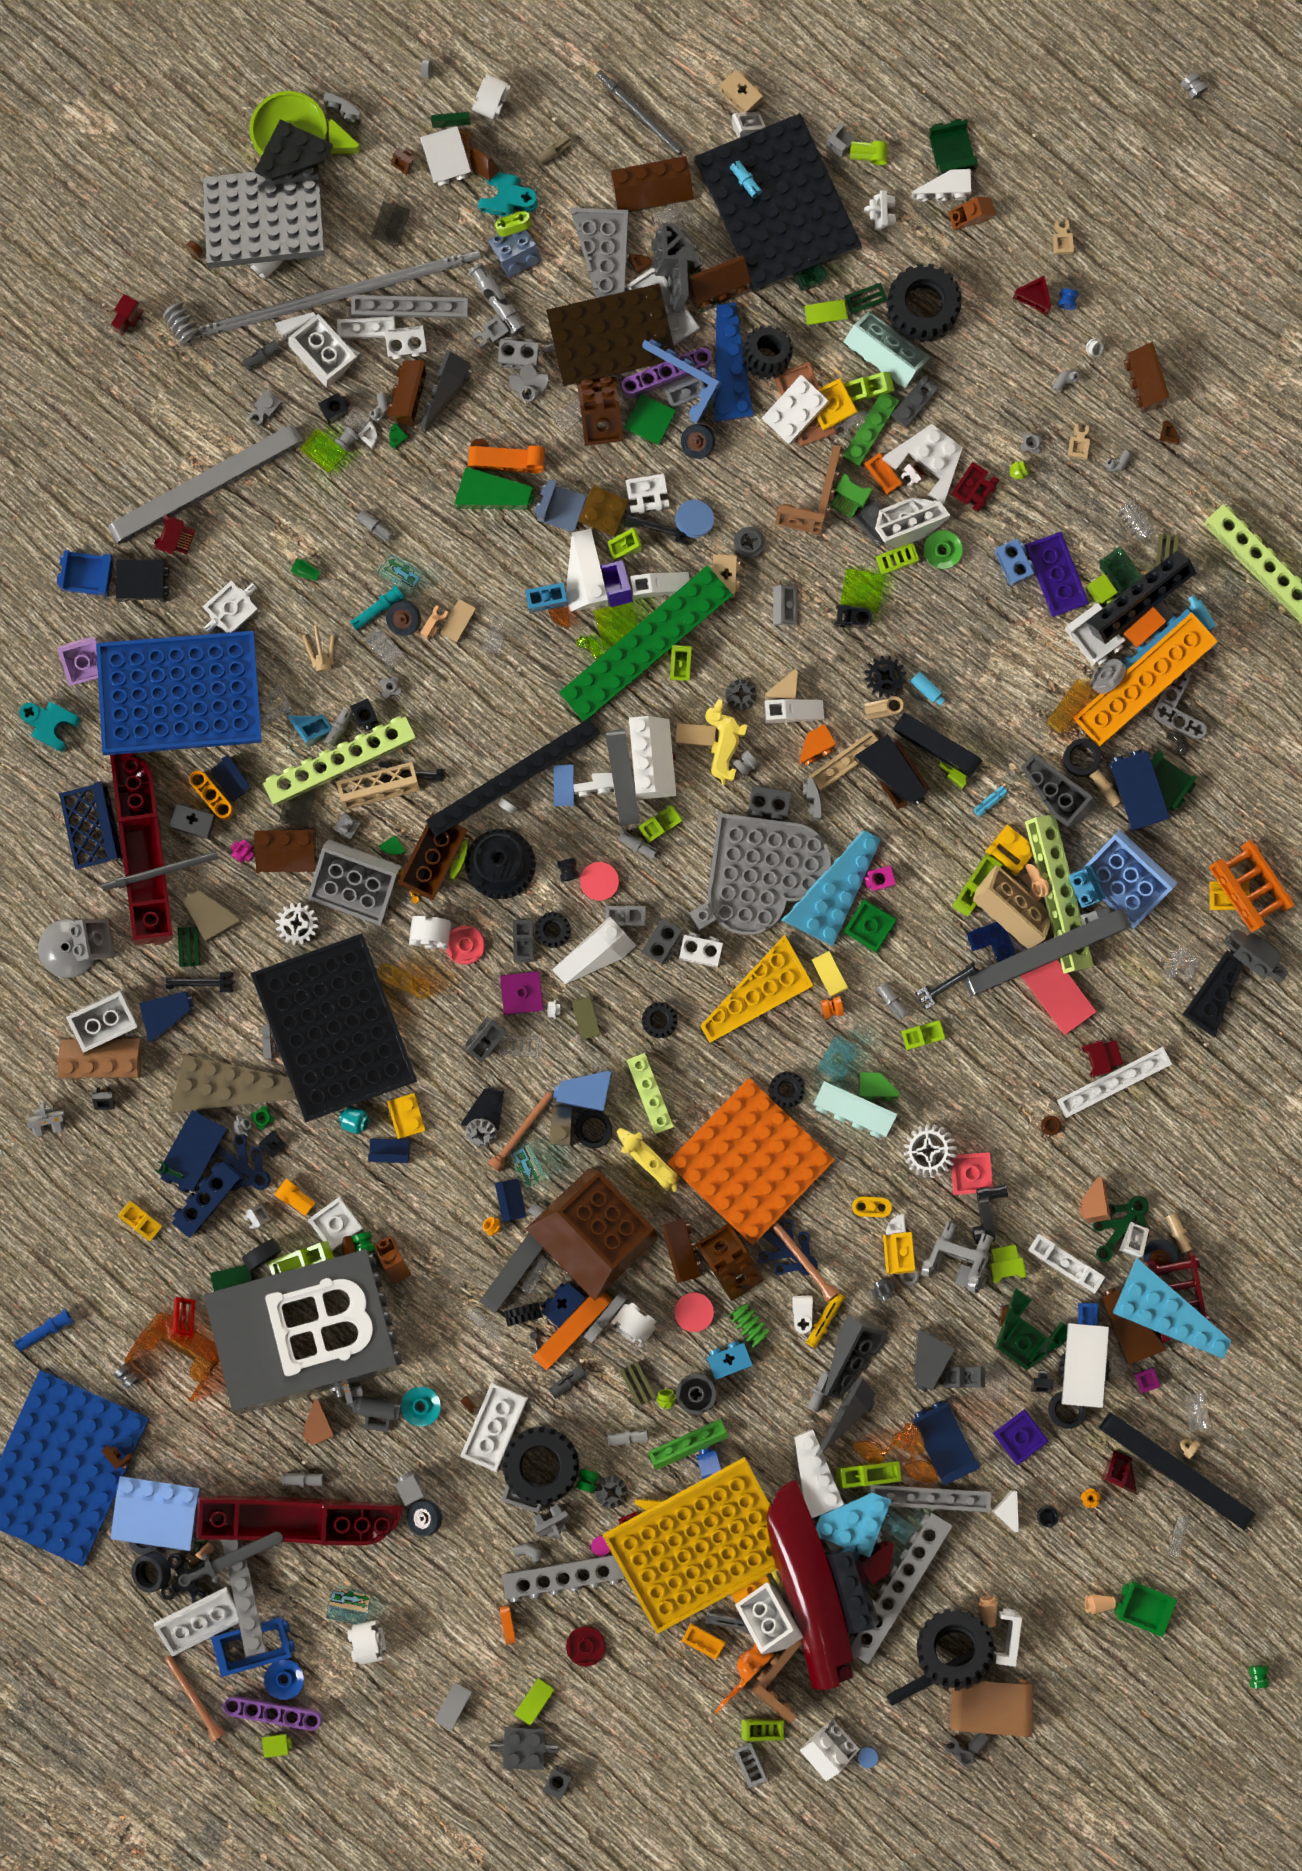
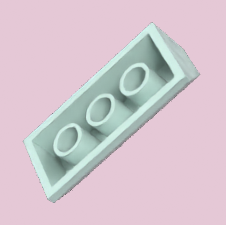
[843,311,930,388]
[813,1081,897,1139]

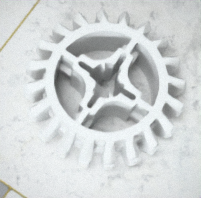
[904,1124,957,1178]

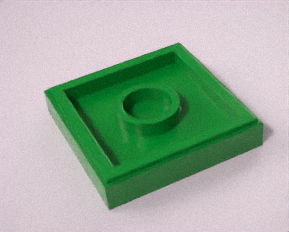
[624,394,676,446]
[843,899,897,953]

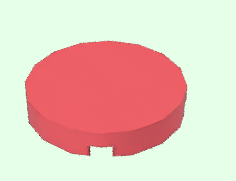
[580,862,619,901]
[446,926,485,965]
[674,1292,714,1332]

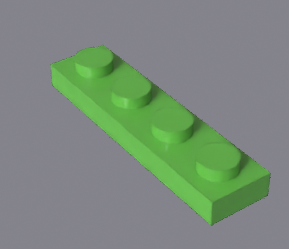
[842,393,899,467]
[648,1419,728,1470]

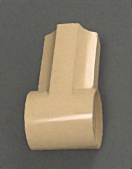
[864,696,903,721]

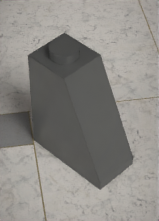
[913,1329,955,1392]

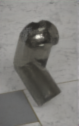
[1166,729,1190,756]

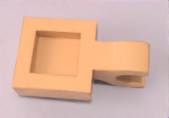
[420,606,448,640]

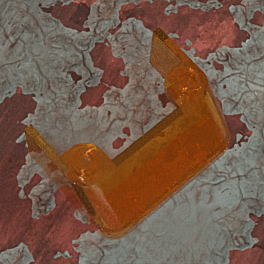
[124,1312,220,1403]

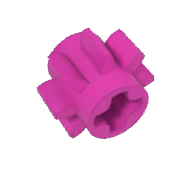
[231,839,254,864]

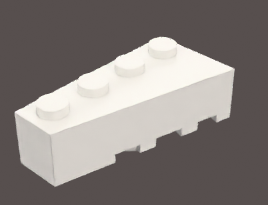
[794,1429,844,1518]

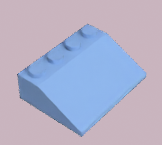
[1084,829,1177,929]
[111,1476,201,1551]

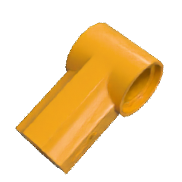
[274,1178,316,1216]

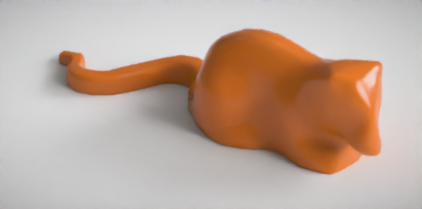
[714,1643,775,1714]

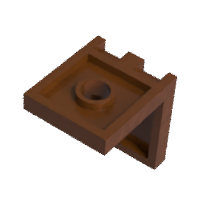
[577,377,623,446]
[695,1223,764,1301]

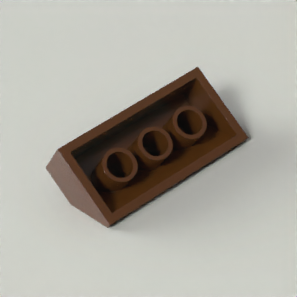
[611,156,694,213]
[398,813,468,901]

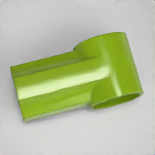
[850,141,889,165]

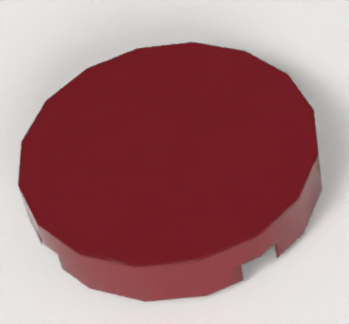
[566,1626,606,1667]

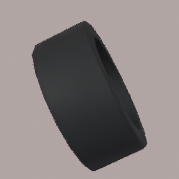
[1063,738,1101,777]
[575,1111,613,1149]
[242,1238,282,1271]
[1048,1391,1087,1429]
[132,1552,171,1593]

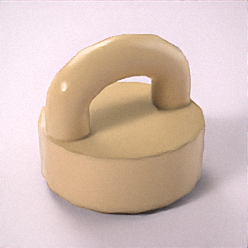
[1180,1439,1201,1459]

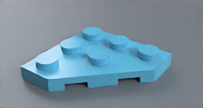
[816,1492,891,1557]

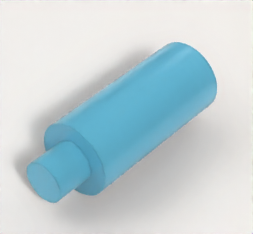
[1188,595,1216,631]
[910,671,945,706]

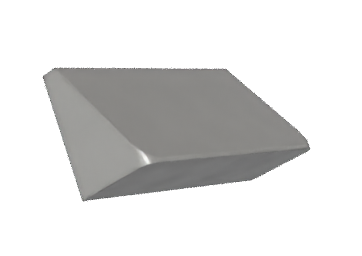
[663,375,705,408]
[773,585,797,626]

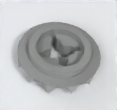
[465,1119,497,1147]

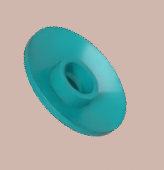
[401,1386,441,1427]

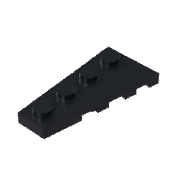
[1182,950,1243,1038]

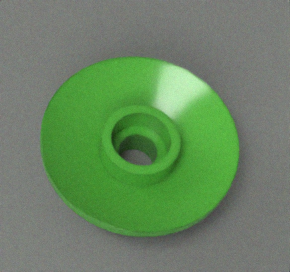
[923,530,963,569]

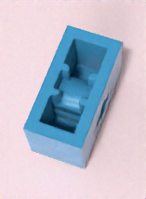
[525,583,568,613]
[707,1340,752,1380]

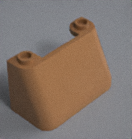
[948,1679,1033,1737]

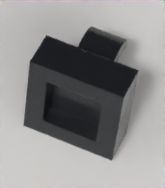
[92,1087,115,1110]
[259,1130,287,1158]
[1031,1370,1054,1393]

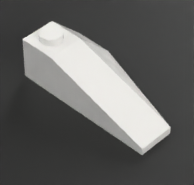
[566,529,608,612]
[552,917,637,984]

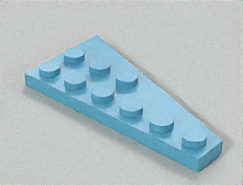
[781,831,881,946]
[1113,1257,1231,1359]

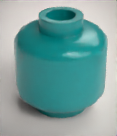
[339,1106,370,1134]

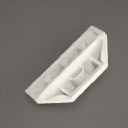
[875,497,950,548]

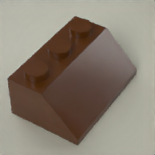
[688,255,751,310]
[1124,342,1170,413]
[387,360,427,426]
[254,830,316,872]
[661,1219,703,1283]

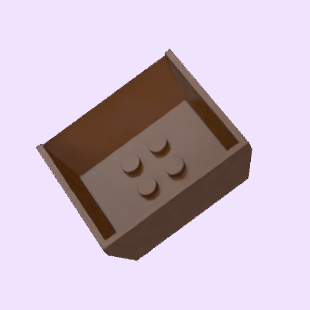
[525,1168,658,1301]

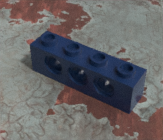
[172,1161,243,1238]

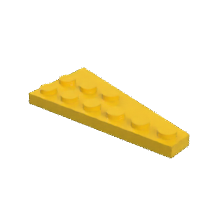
[700,934,813,1043]

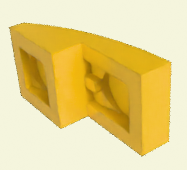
[117,1200,162,1242]

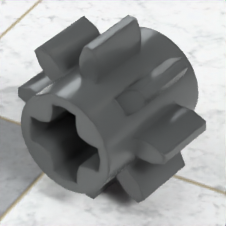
[871,1278,896,1302]

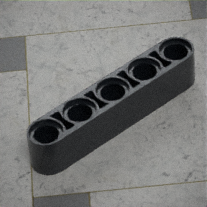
[893,713,983,778]

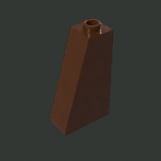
[1100,1287,1166,1364]

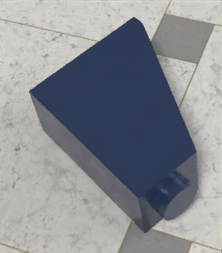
[139,991,194,1043]

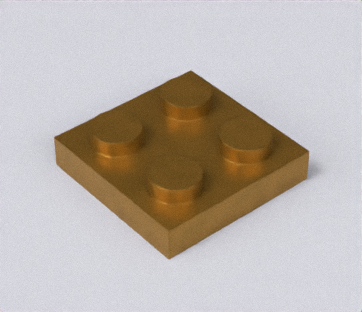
[578,485,629,537]

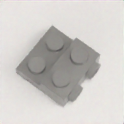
[69,919,115,962]

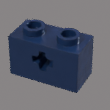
[541,1282,586,1328]

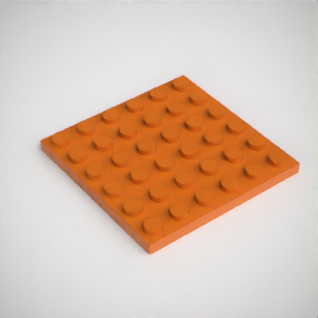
[667,1078,835,1246]

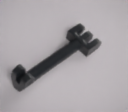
[624,514,689,546]
[378,762,445,783]
[915,962,980,1010]
[166,972,234,993]

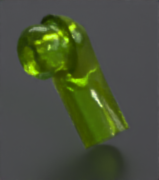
[576,635,602,660]

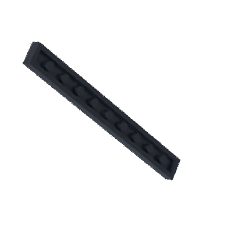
[425,718,600,838]

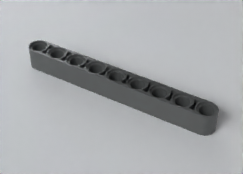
[963,908,1132,997]

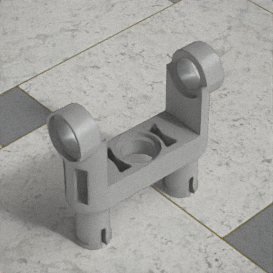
[921,1222,994,1293]

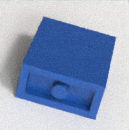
[57,549,114,597]

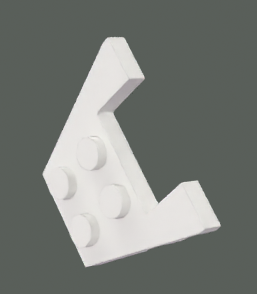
[882,424,963,505]

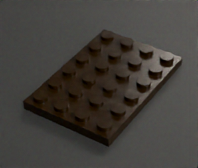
[546,283,675,387]

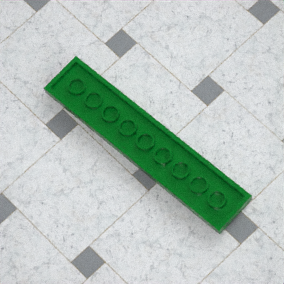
[559,565,733,721]

